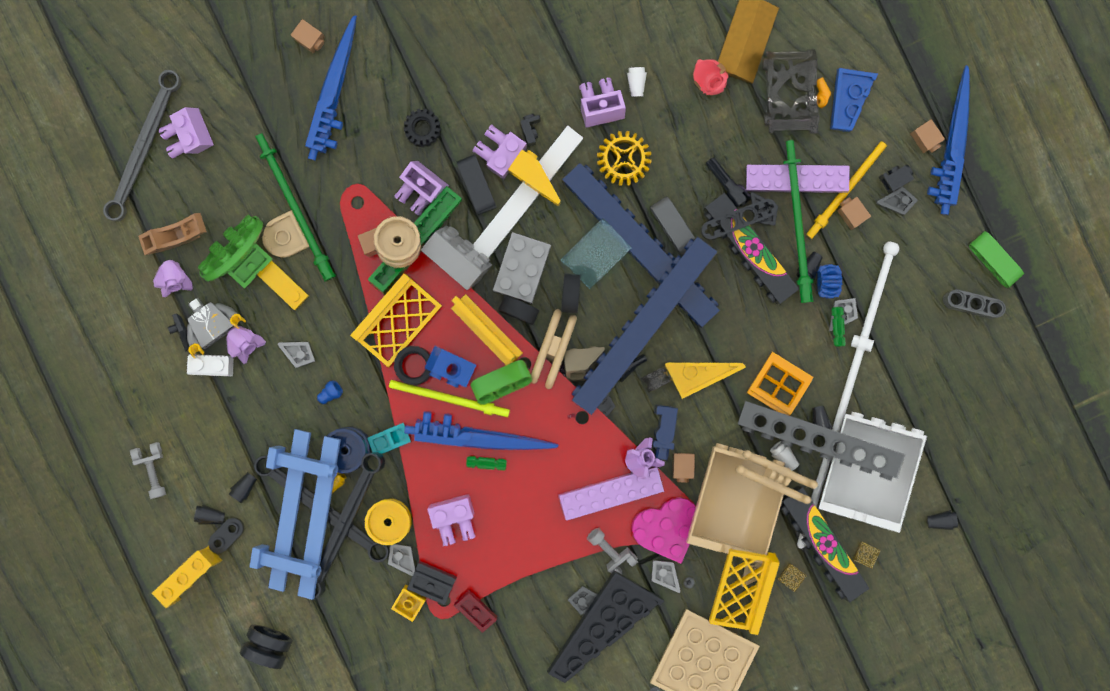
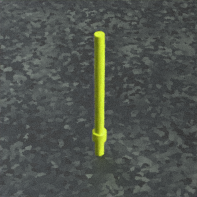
[389,380,510,418]

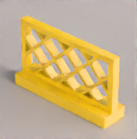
[350,273,442,367]
[451,294,523,365]
[709,549,779,635]

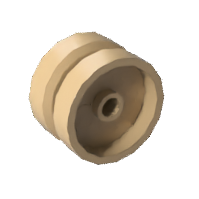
[374,217,421,268]

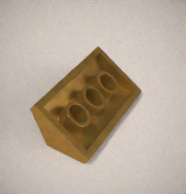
[718,0,779,84]

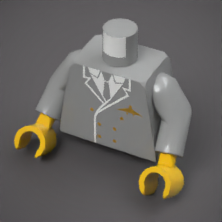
[187,298,246,359]

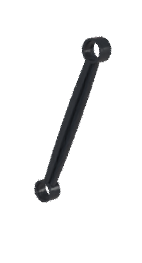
[314,452,385,599]
[254,456,389,562]

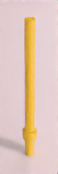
[806,141,887,240]

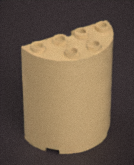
[686,443,791,563]

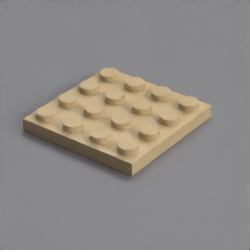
[650,609,760,691]

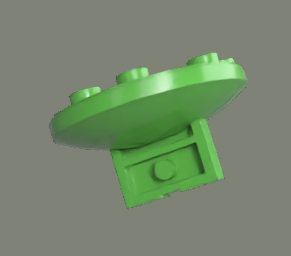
[198,215,272,289]

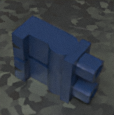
[652,405,678,460]

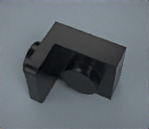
[520,114,541,147]

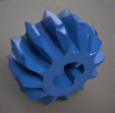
[816,264,843,298]

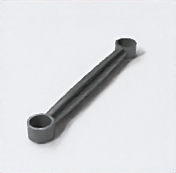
[103,70,181,222]

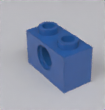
[424,346,476,388]

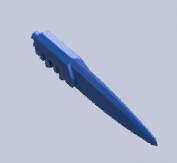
[305,16,357,161]
[927,65,970,215]
[404,411,559,450]

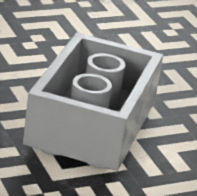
[421,226,492,290]
[493,232,551,304]

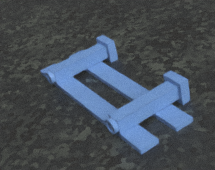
[250,429,341,600]

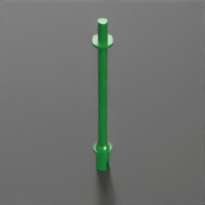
[255,133,336,282]
[783,140,814,303]

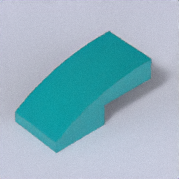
[367,423,411,457]

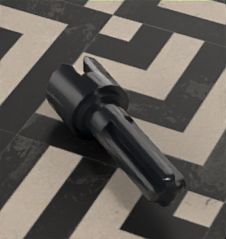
[706,157,752,209]

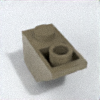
[564,346,605,382]

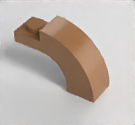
[138,213,207,255]

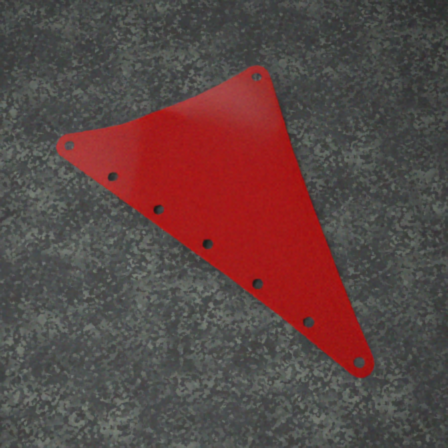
[340,184,696,619]

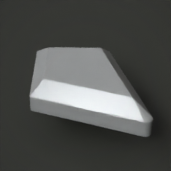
[829,298,858,331]
[278,342,315,368]
[388,544,415,576]
[651,560,680,593]

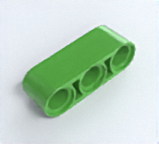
[969,231,1024,288]
[471,360,532,405]

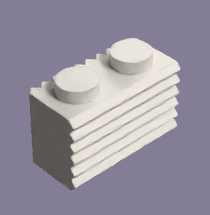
[187,354,234,376]

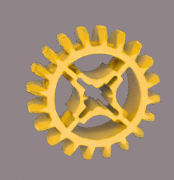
[597,131,651,186]

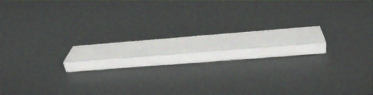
[473,126,583,258]

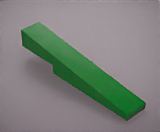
[368,186,462,295]

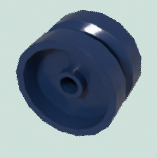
[321,426,372,474]

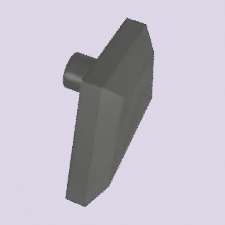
[876,187,918,216]
[567,586,597,615]

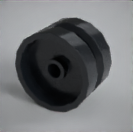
[240,625,293,669]

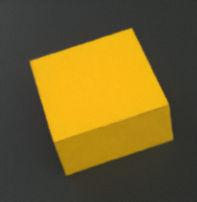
[391,585,427,622]

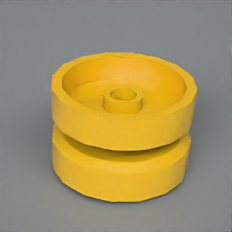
[365,498,412,545]

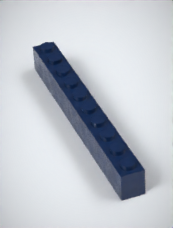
[562,163,720,328]
[571,237,717,415]

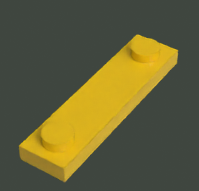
[257,260,309,311]

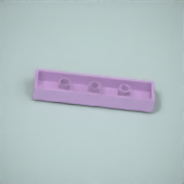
[746,165,849,193]
[558,467,664,521]

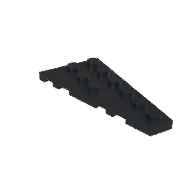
[547,570,665,683]

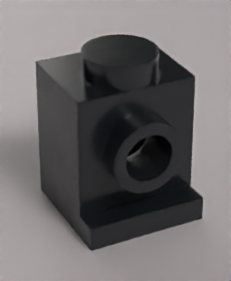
[879,165,914,194]

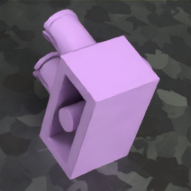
[579,78,626,127]
[159,107,214,158]
[473,124,527,180]
[395,161,449,216]
[428,494,476,546]

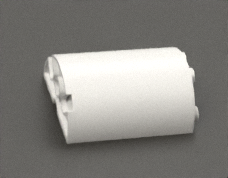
[819,412,927,533]

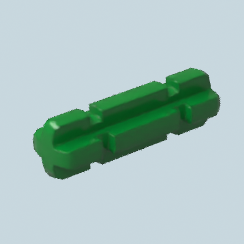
[832,307,846,347]
[466,456,507,471]

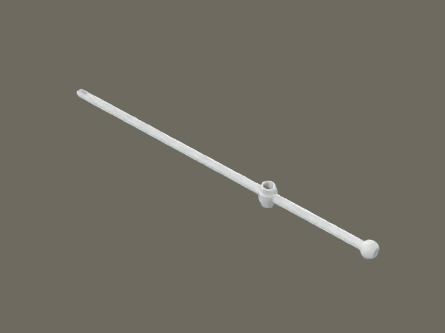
[797,242,900,549]

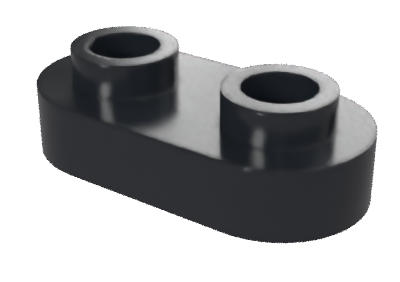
[208,518,244,553]

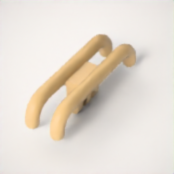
[531,309,577,389]
[736,450,818,504]

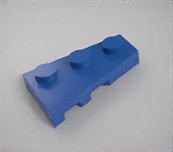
[830,68,878,132]

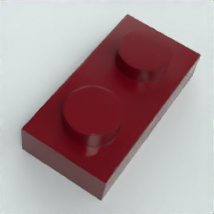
[454,590,497,633]

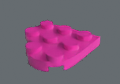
[631,497,696,564]

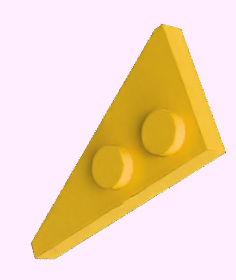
[665,363,746,399]

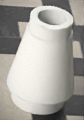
[627,67,647,97]
[770,441,799,471]

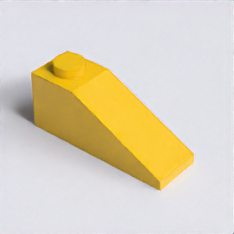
[508,150,561,207]

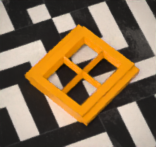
[747,352,814,416]

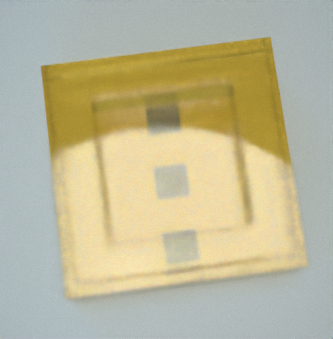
[852,541,881,569]
[778,563,807,592]

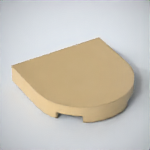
[262,210,310,258]

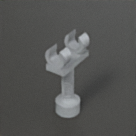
[130,442,166,499]
[587,528,638,575]

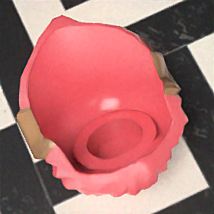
[693,59,728,96]

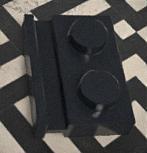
[407,561,457,605]

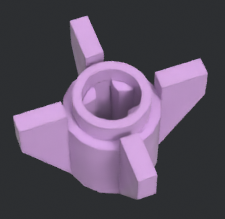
[153,260,193,297]
[226,326,266,364]
[625,437,665,479]

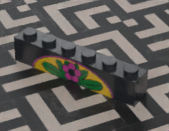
[703,192,799,305]
[780,485,870,602]

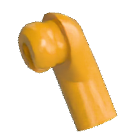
[814,77,831,108]

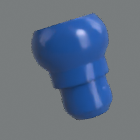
[317,381,343,404]

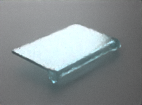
[561,218,632,289]

